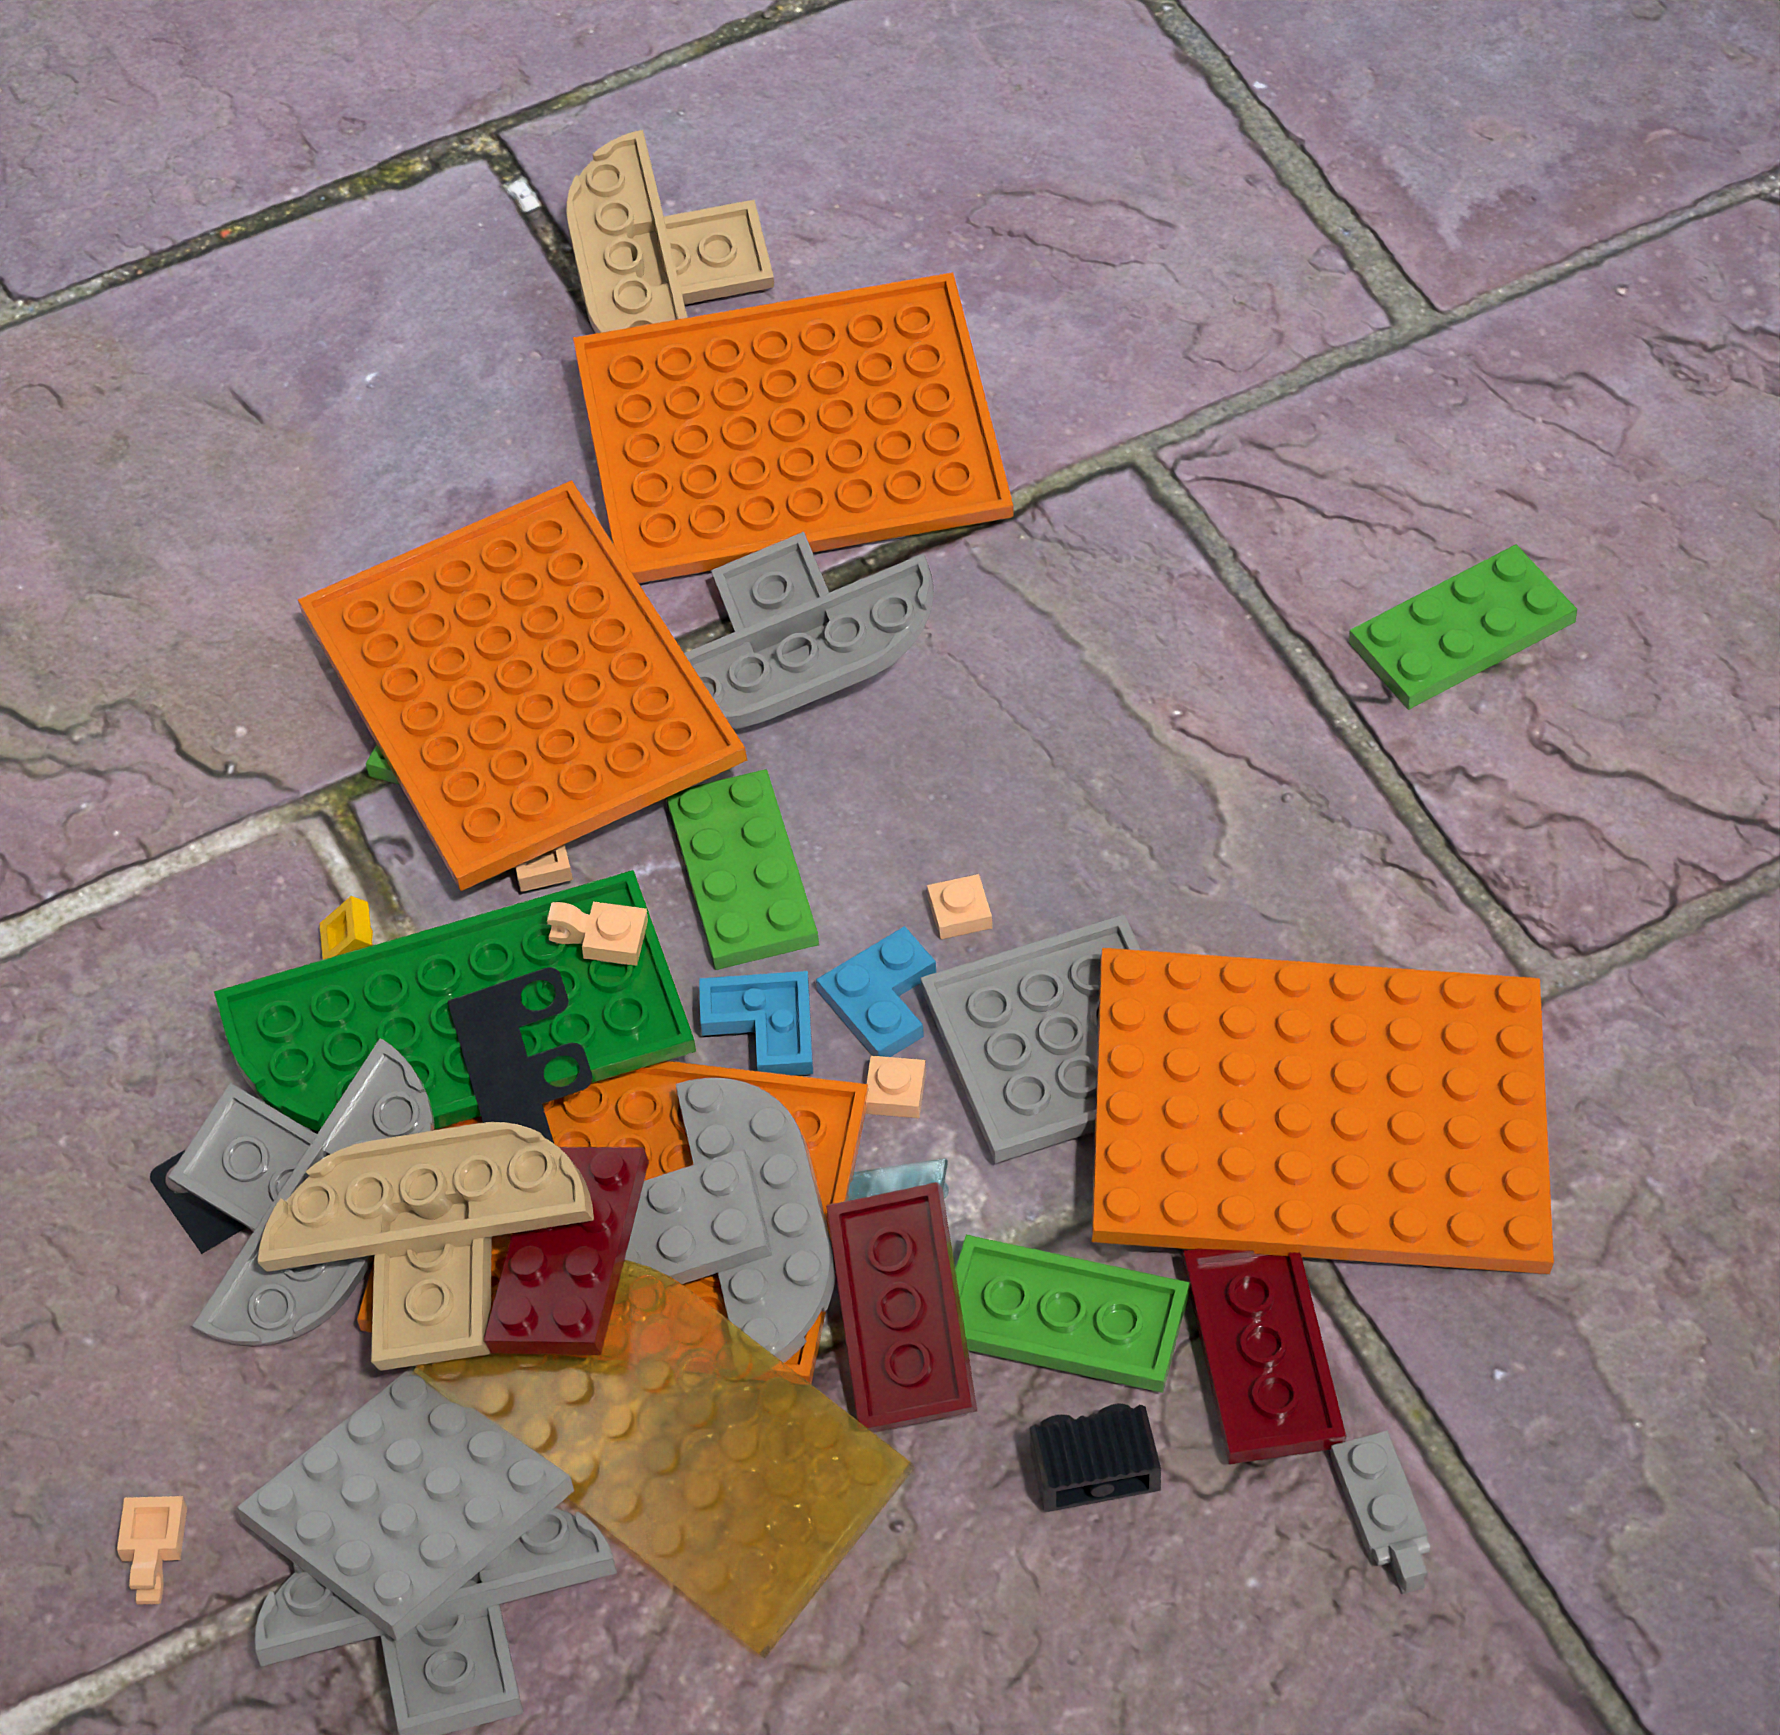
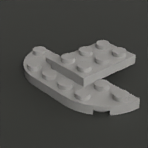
[684,532,934,729]
[168,1038,434,1346]
[613,1078,835,1382]
[255,1508,617,1735]

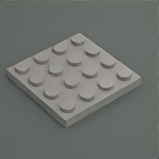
[920,914,1141,1164]
[237,1366,574,1641]

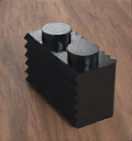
[1029,1403,1161,1513]

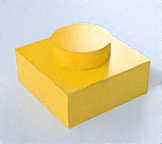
[319,896,373,960]

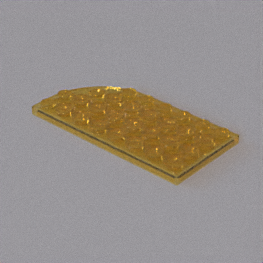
[414,1260,915,1658]

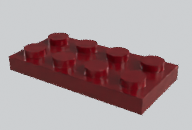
[484,1147,649,1355]
[826,1182,977,1434]
[1183,1249,1346,1464]

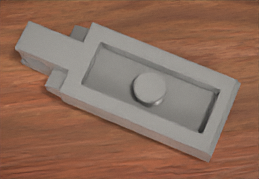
[1330,1430,1430,1594]

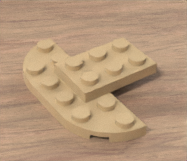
[567,130,774,333]
[258,1122,594,1371]

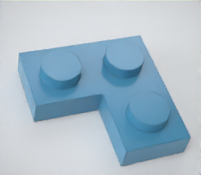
[816,926,937,1057]
[699,971,813,1075]

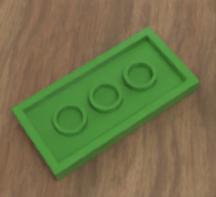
[1349,544,1578,710]
[666,769,819,970]
[955,1235,1190,1393]

